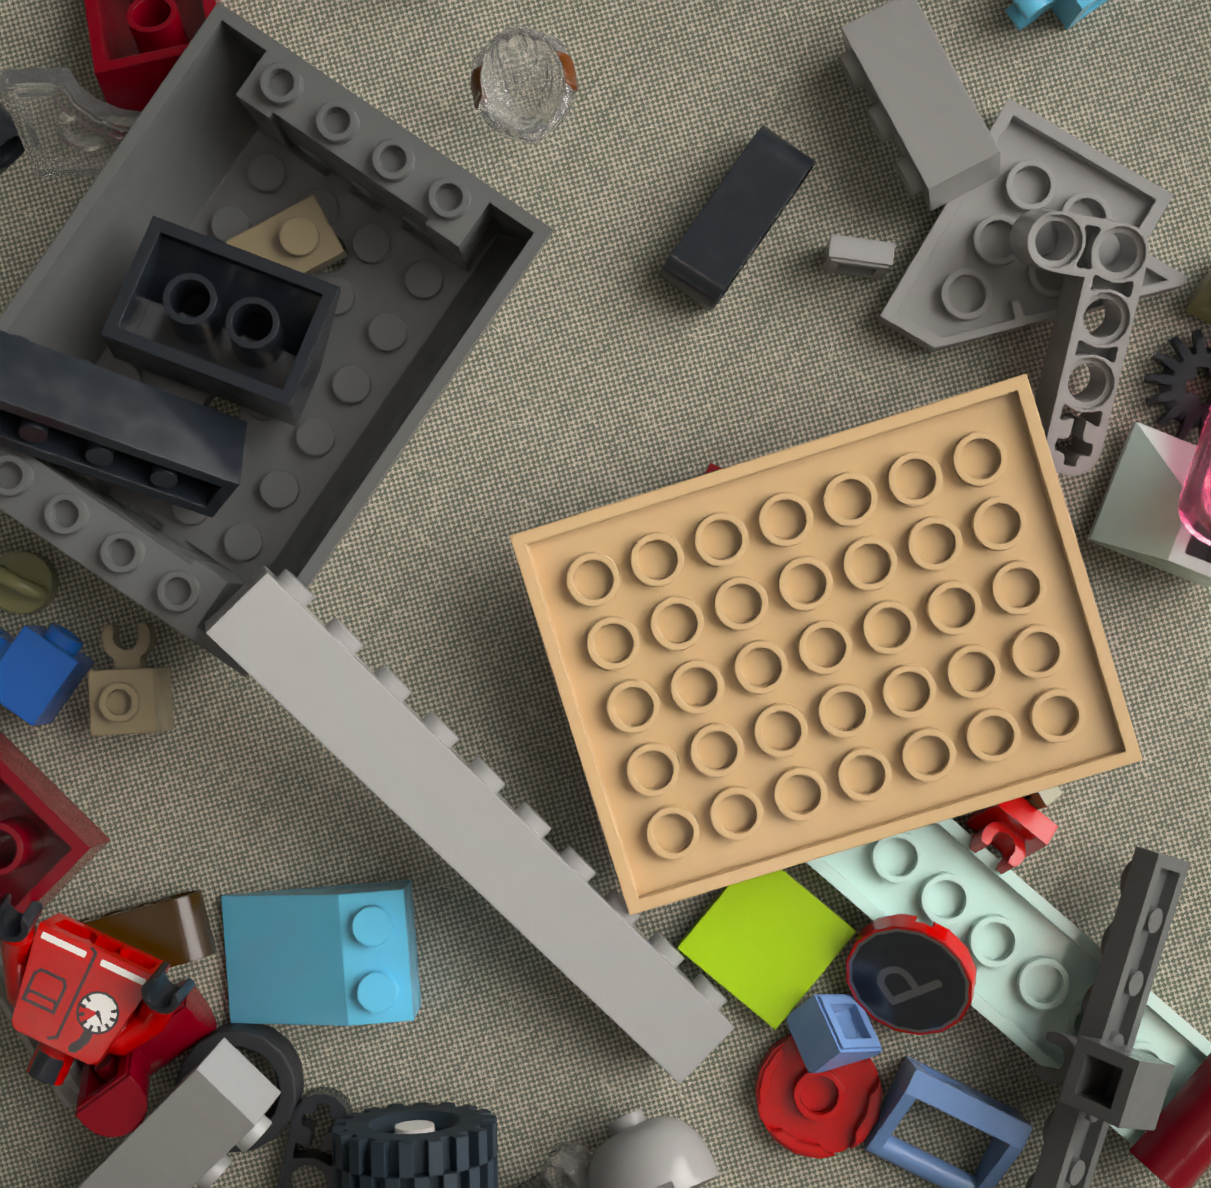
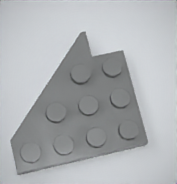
[877,98,1188,352]

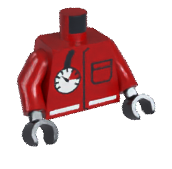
[0,893,195,1086]

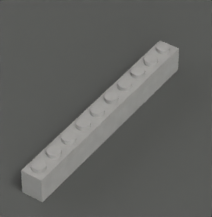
[205,565,735,1084]

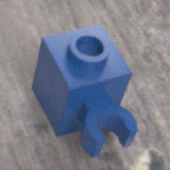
[0,622,95,726]

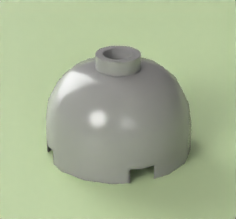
[587,1109,720,1188]

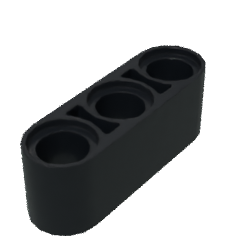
[659,125,816,312]

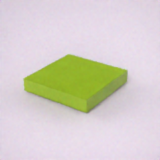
[676,869,857,1030]

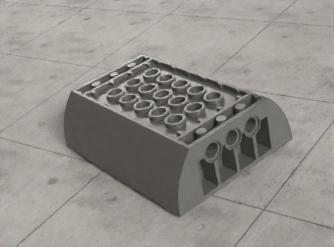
[0,2,553,677]

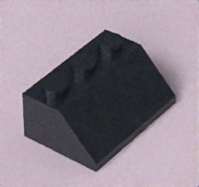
[101,216,341,427]

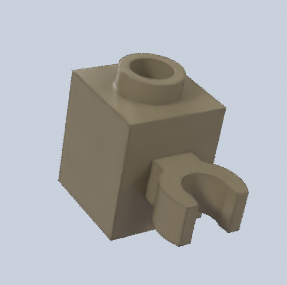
[88,623,174,736]

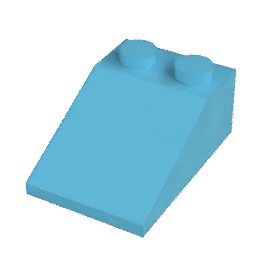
[221,879,421,1026]

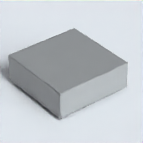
[821,234,896,280]

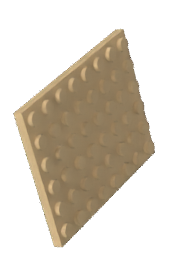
[510,373,1143,915]

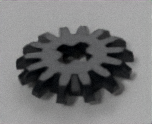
[1143,330,1211,444]

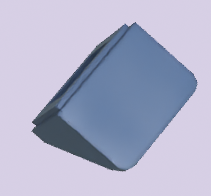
[787,994,883,1073]

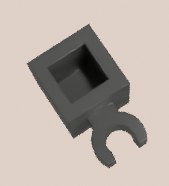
[1035,1032,1175,1130]

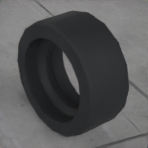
[175,1023,304,1153]

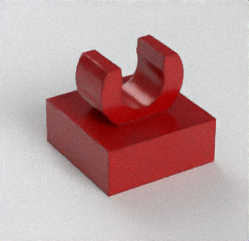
[966,797,1058,874]

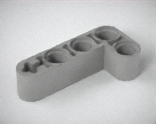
[1010,209,1149,476]

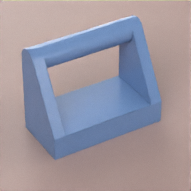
[863,1055,1033,1188]

